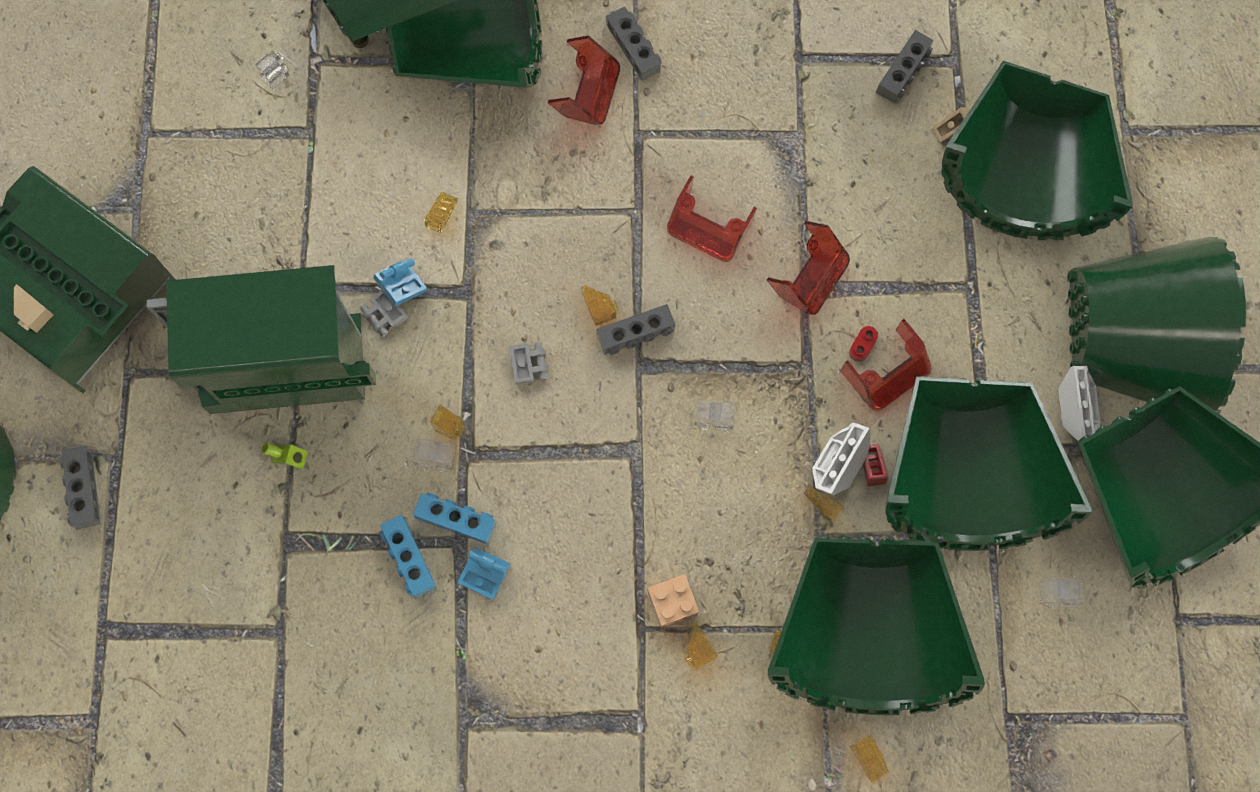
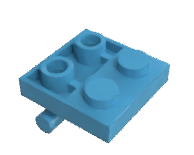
[373,258,427,306]
[457,547,511,600]

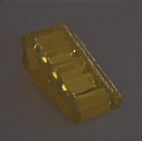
[424,192,458,233]
[804,487,844,521]

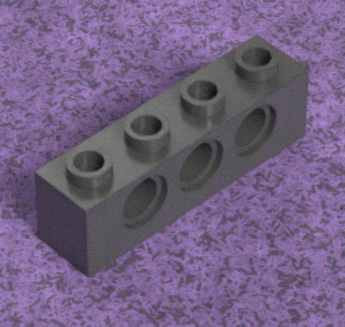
[606,6,662,81]
[876,30,934,103]
[596,304,676,355]
[60,446,101,530]

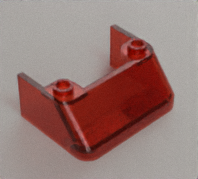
[547,35,620,125]
[667,175,757,262]
[767,221,850,315]
[840,319,932,411]

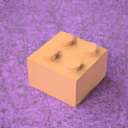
[647,574,699,628]

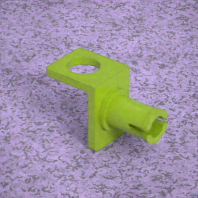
[261,442,308,469]

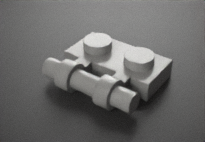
[360,290,408,337]
[509,342,548,385]

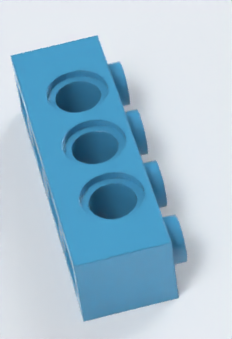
[413,492,496,545]
[379,514,437,598]

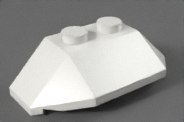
[1058,366,1101,441]
[812,423,871,495]

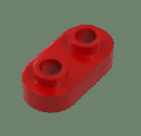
[849,326,878,362]

